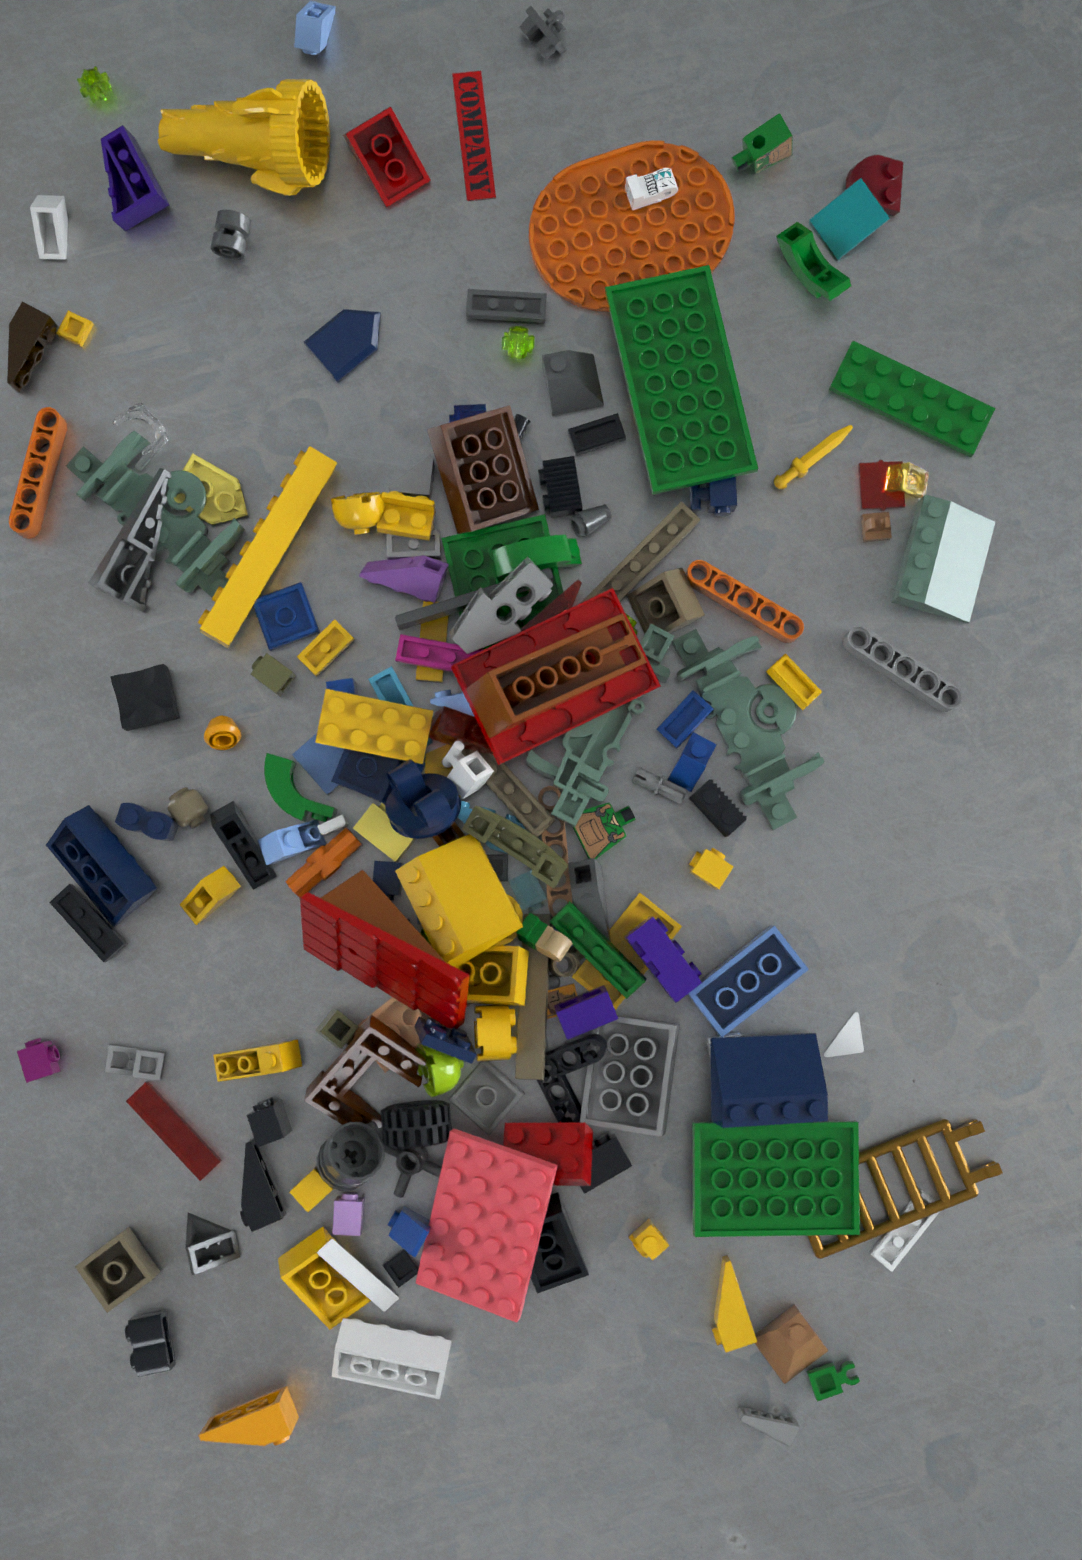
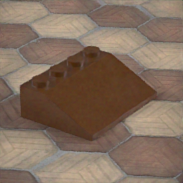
[427,405,539,534]

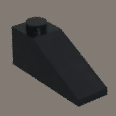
[210,801,277,890]
[240,1138,286,1232]

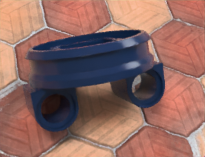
[385,759,461,839]

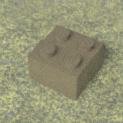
[75,1227,161,1313]

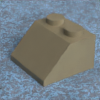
[627,567,705,634]

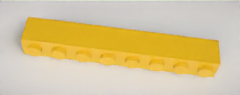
[198,446,337,648]

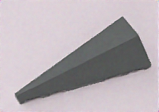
[88,468,171,612]

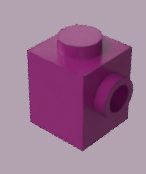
[17,1038,61,1083]

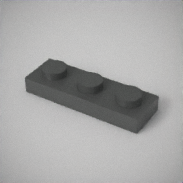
[466,289,547,323]

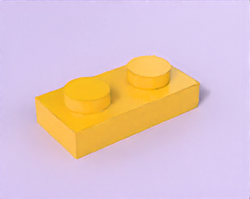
[297,619,355,677]

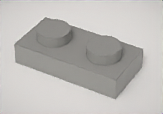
[386,530,441,559]

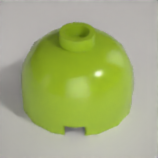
[415,1043,464,1097]

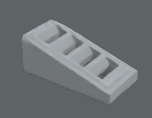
[737,1407,800,1447]

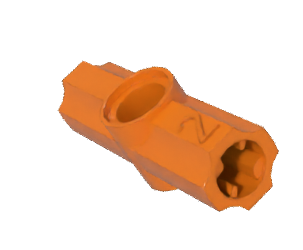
[285,827,362,898]

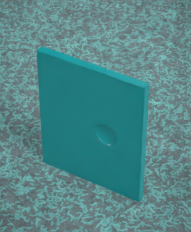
[810,178,890,260]

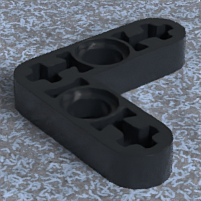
[537,1034,607,1123]

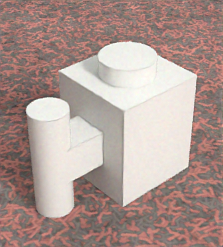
[442,741,494,799]

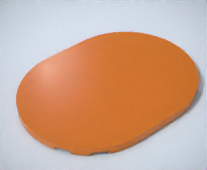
[529,141,735,312]

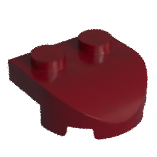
[846,155,903,216]

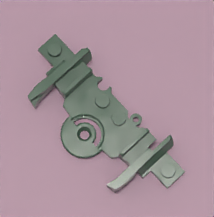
[66,430,245,597]
[526,624,674,827]
[672,629,825,830]

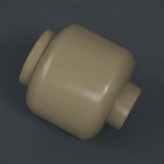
[167,787,209,829]

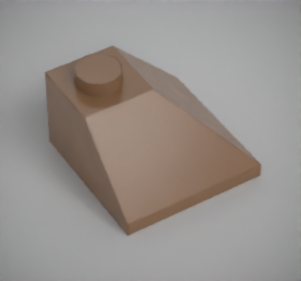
[755,1304,828,1384]

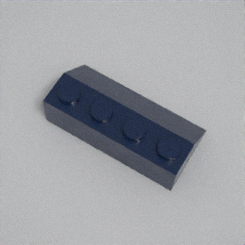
[46,805,157,927]

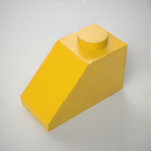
[179,866,241,925]

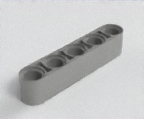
[843,626,963,712]

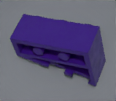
[100,125,169,231]
[624,916,702,1003]

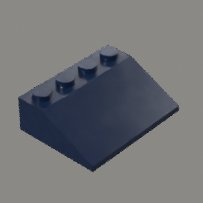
[710,1033,828,1128]

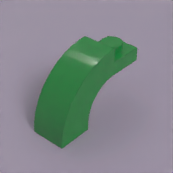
[776,222,851,301]
[492,535,582,577]
[264,753,338,822]

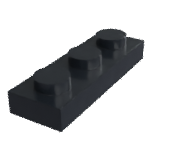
[49,884,126,962]

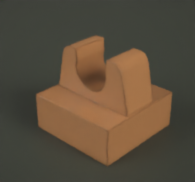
[861,512,892,542]

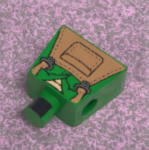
[731,113,793,173]
[572,802,636,860]

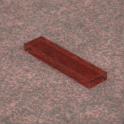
[126,1081,222,1181]

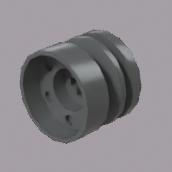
[317,1122,385,1191]

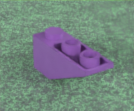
[359,555,449,603]

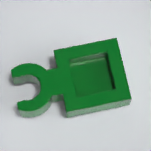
[806,1361,860,1401]

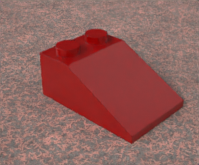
[343,107,431,208]

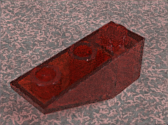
[428,706,493,755]

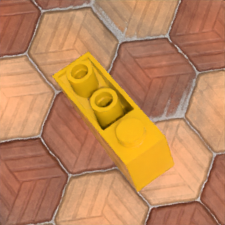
[213,1039,302,1082]

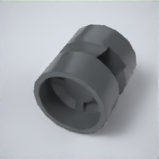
[210,209,251,260]

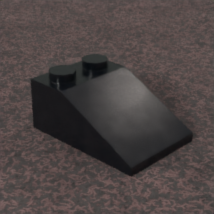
[530,1192,589,1294]

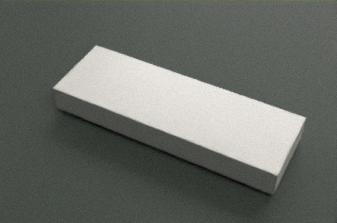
[869,1189,939,1272]

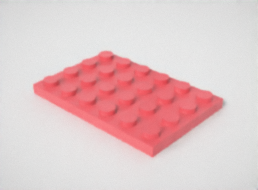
[415,1128,558,1323]

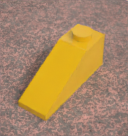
[712,1255,757,1353]

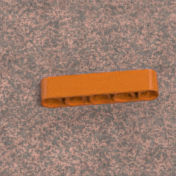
[9,407,67,539]
[686,560,804,643]

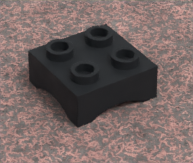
[110,664,180,731]

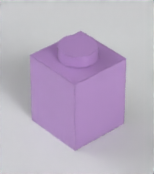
[332,1192,365,1236]

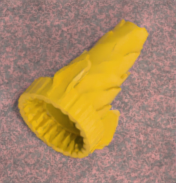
[157,79,330,196]

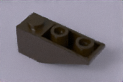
[7,301,58,393]

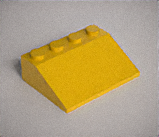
[395,834,523,968]

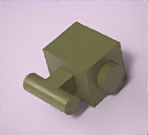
[315,1009,359,1049]

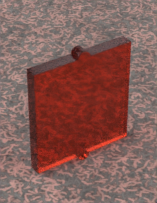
[858,460,905,511]

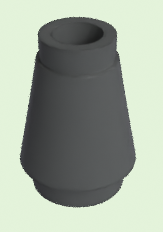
[570,504,612,537]

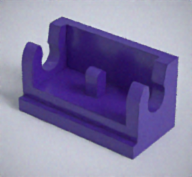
[554,985,618,1040]

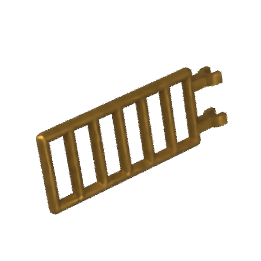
[807,1119,1003,1259]

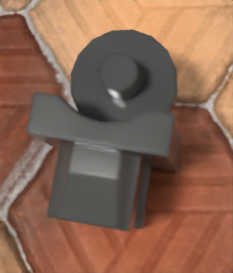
[519,6,566,59]

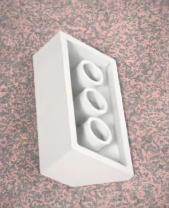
[332,1318,452,1399]

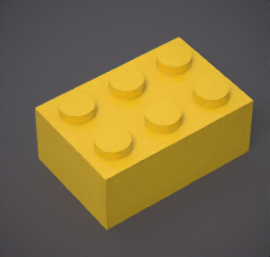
[458,945,529,1006]

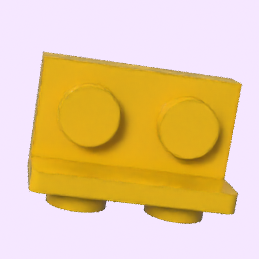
[376,491,436,541]

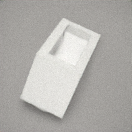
[30,195,68,259]

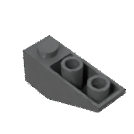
[568,858,611,942]

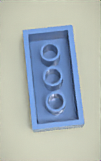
[687,925,809,1037]

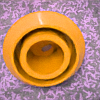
[204,715,241,750]

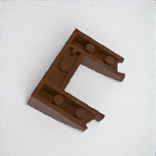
[304,1015,426,1128]

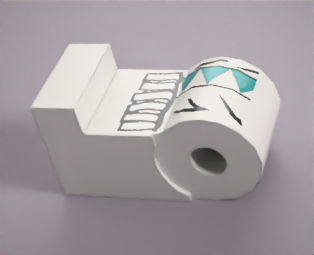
[625,168,678,210]

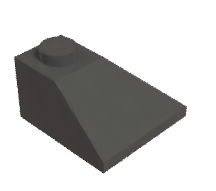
[542,350,604,416]

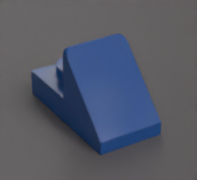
[667,732,717,792]

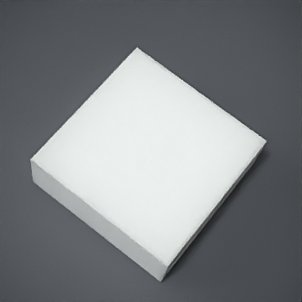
[318,815,349,836]

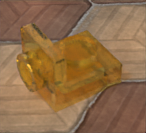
[885,462,929,499]

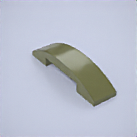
[462,806,568,888]

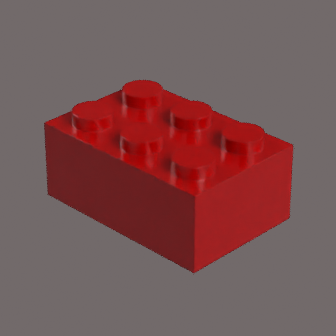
[503,1122,593,1186]

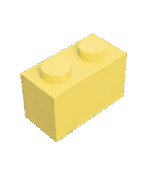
[353,803,416,862]

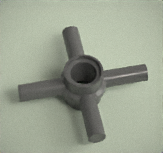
[381,1138,442,1198]

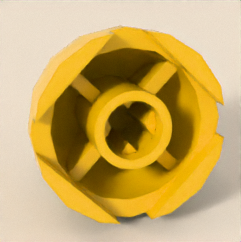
[331,492,385,534]

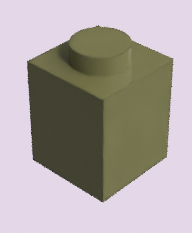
[251,653,296,697]

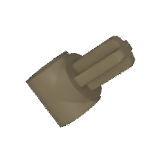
[549,946,584,977]

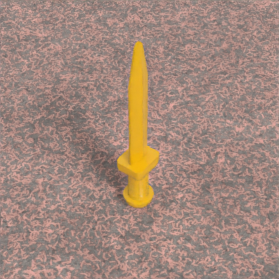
[774,425,853,489]

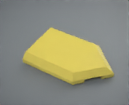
[174,453,248,525]

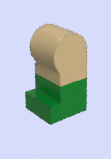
[516,913,573,962]

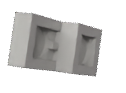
[104,1044,165,1081]

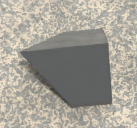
[185,1213,240,1275]

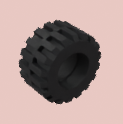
[381,1100,452,1149]

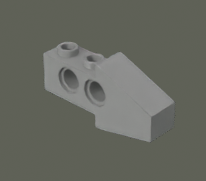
[450,557,553,654]

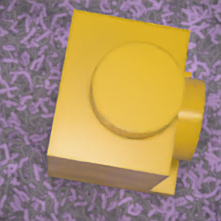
[628,1218,669,1261]

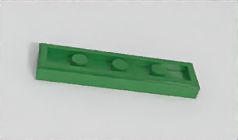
[549,901,647,999]

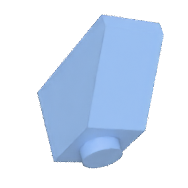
[294,1,336,55]

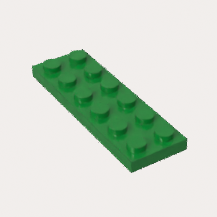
[829,341,996,458]

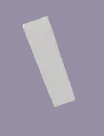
[317,1239,399,1312]

